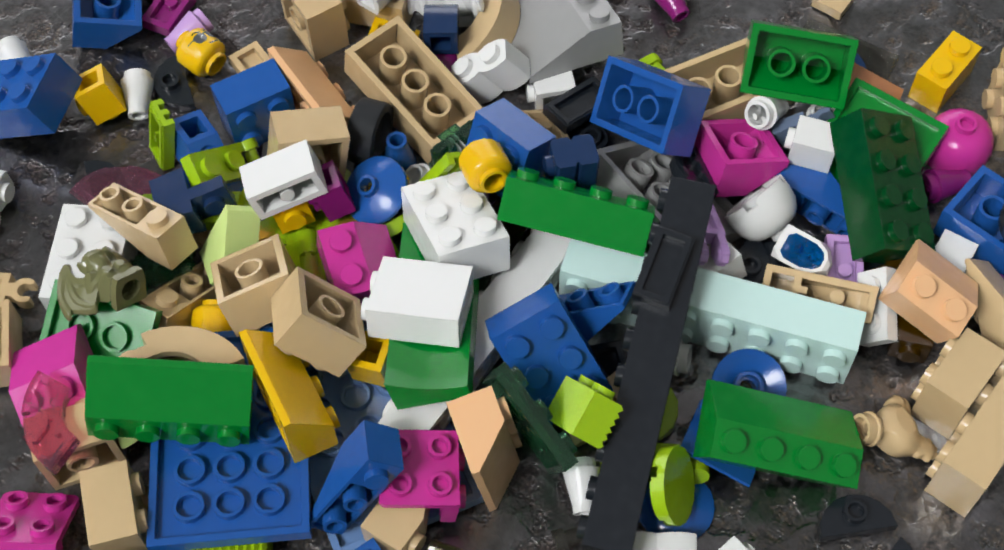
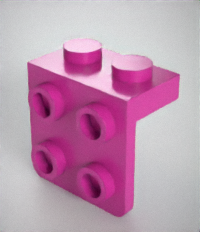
[378,430,466,522]
[0,490,80,550]

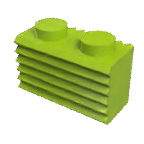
[544,374,623,449]

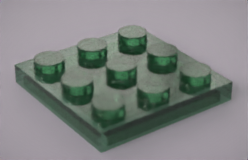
[483,362,579,475]

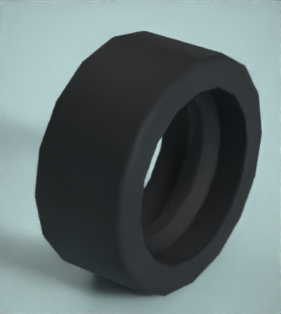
[347,97,394,164]

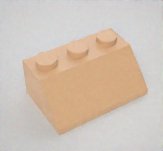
[267,46,355,126]
[446,385,522,512]

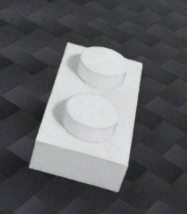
[857,266,898,347]

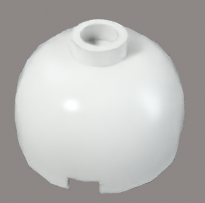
[724,174,797,242]

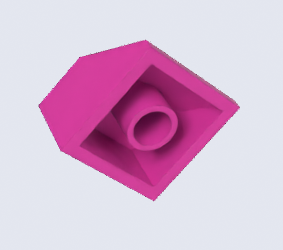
[695,119,790,197]
[316,221,397,305]
[8,324,93,427]

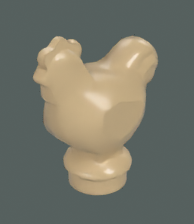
[854,395,937,463]

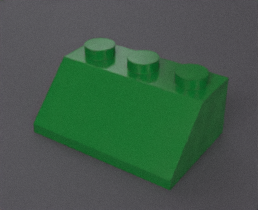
[739,19,859,110]

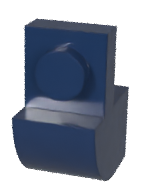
[423,4,460,54]
[149,167,237,233]

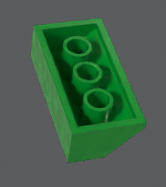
[497,167,656,257]
[85,355,254,447]
[693,379,864,489]

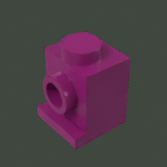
[308,160,356,222]

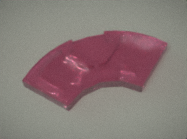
[69,165,161,205]
[21,370,80,475]

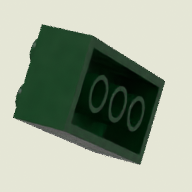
[830,108,936,264]

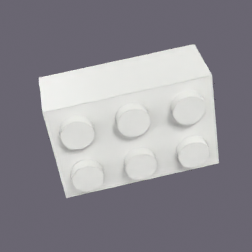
[401,171,510,280]
[38,204,138,311]

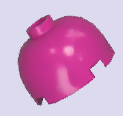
[927,108,994,177]

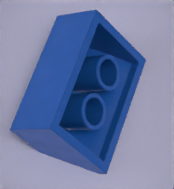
[72,0,142,49]

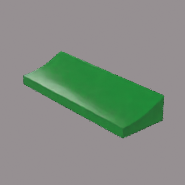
[384,223,480,410]

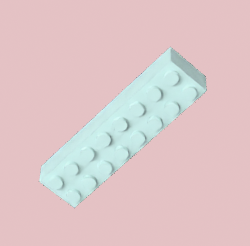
[559,239,867,384]

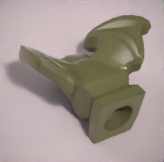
[57,246,147,321]

